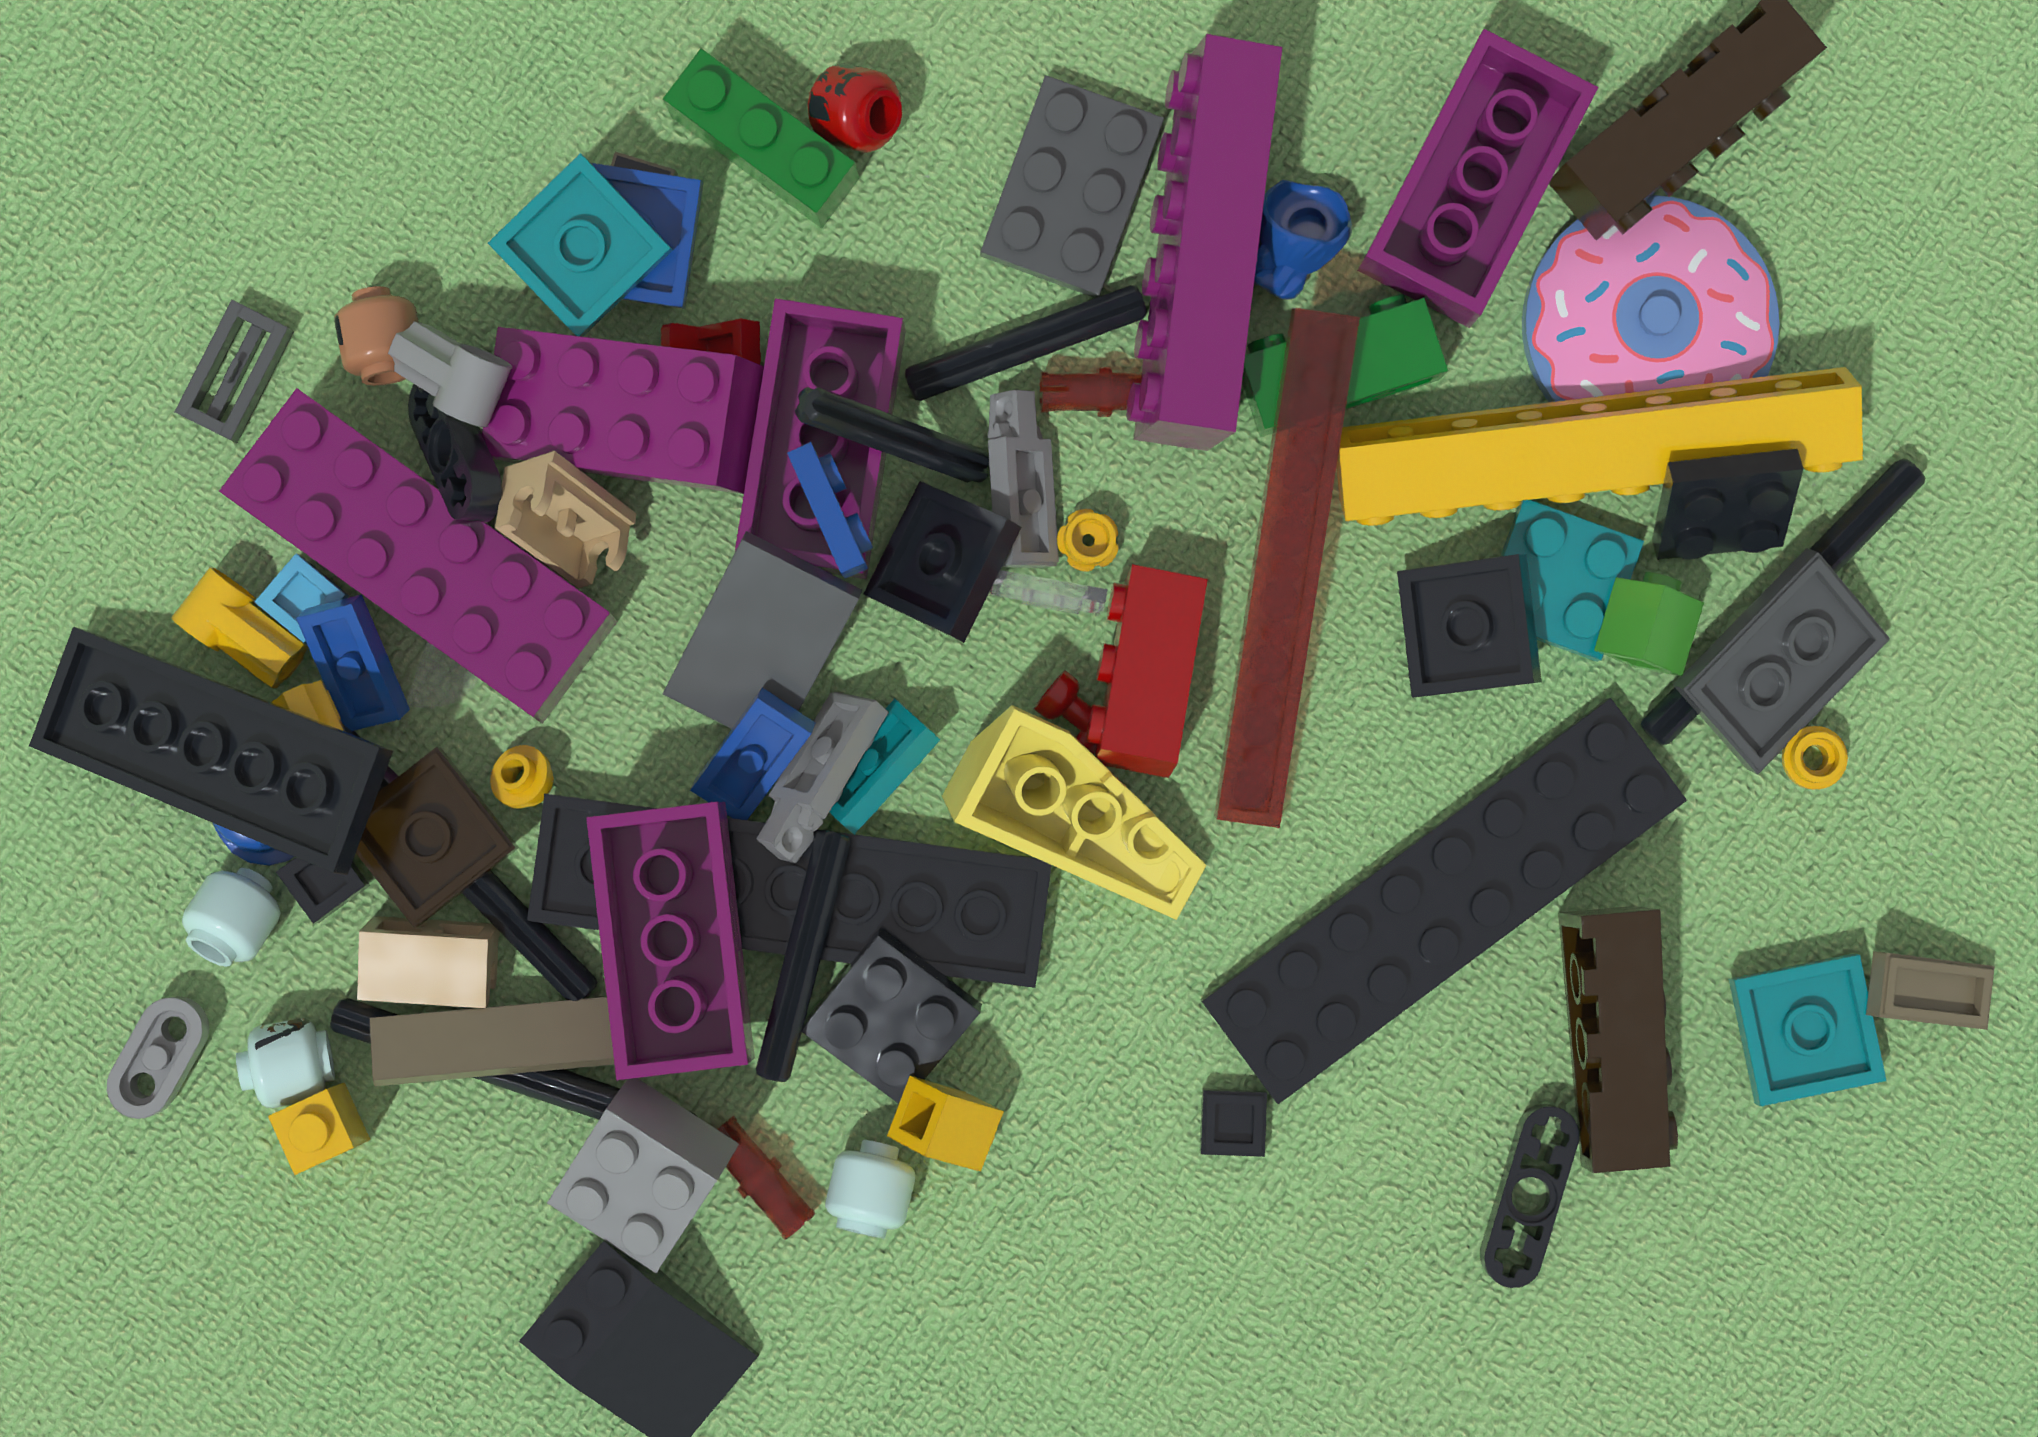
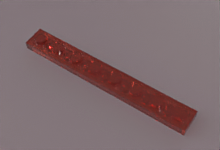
[1214,308,1360,828]

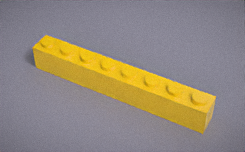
[1333,367,1863,526]

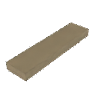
[370,997,614,1086]

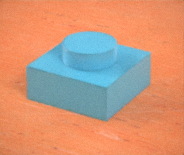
[254,553,349,644]

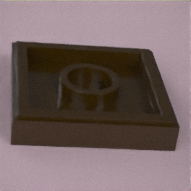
[356,747,519,928]

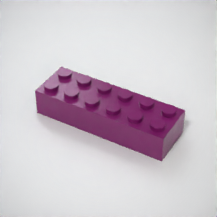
[1126,34,1283,451]
[219,388,617,724]

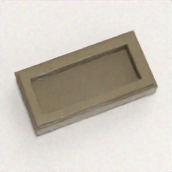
[1866,951,1995,1030]

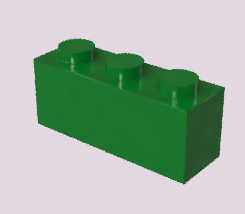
[663,48,859,229]
[1242,294,1448,438]

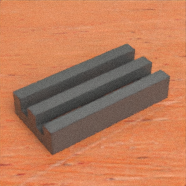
[174,300,294,443]

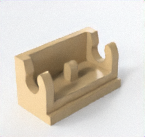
[495,451,636,588]
[357,916,500,1008]

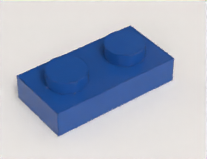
[787,442,873,579]
[296,594,410,731]
[690,687,816,820]

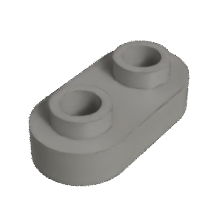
[107,996,209,1119]

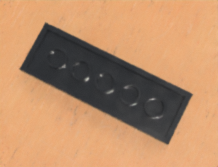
[29,627,393,875]

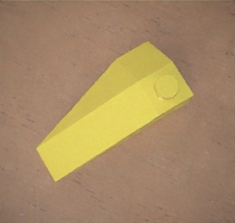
[942,705,1207,920]

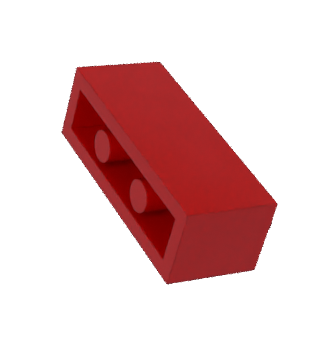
[1086,564,1208,778]

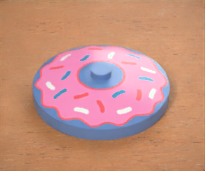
[1522,195,1780,402]

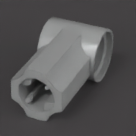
[388,321,512,427]

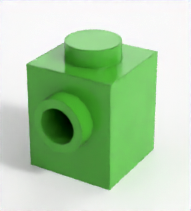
[1594,572,1704,676]

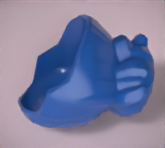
[1254,180,1352,300]

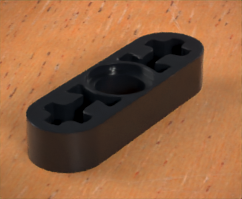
[408,384,502,522]
[1480,1104,1579,1288]

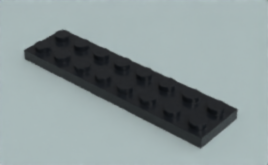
[1200,698,1687,1104]
[527,794,1052,988]

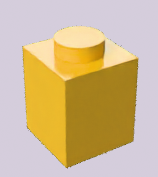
[887,1076,1004,1172]
[268,1082,371,1175]

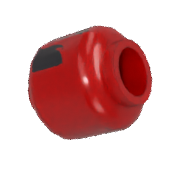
[808,63,902,153]

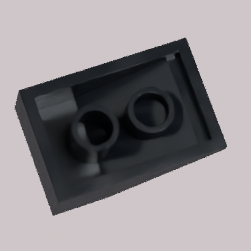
[519,1240,759,1437]

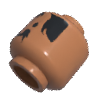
[334,286,419,386]

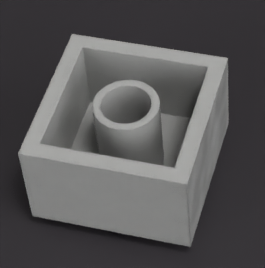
[547,1078,739,1273]

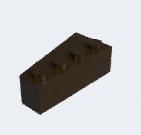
[1549,0,1827,241]
[1558,906,1678,1173]

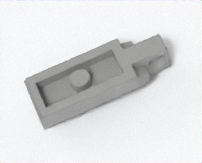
[988,390,1059,568]
[756,692,889,863]

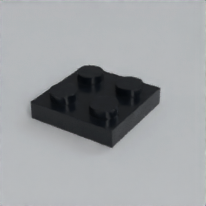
[1652,449,1803,560]
[863,481,1022,643]
[1397,554,1542,698]
[802,928,982,1104]

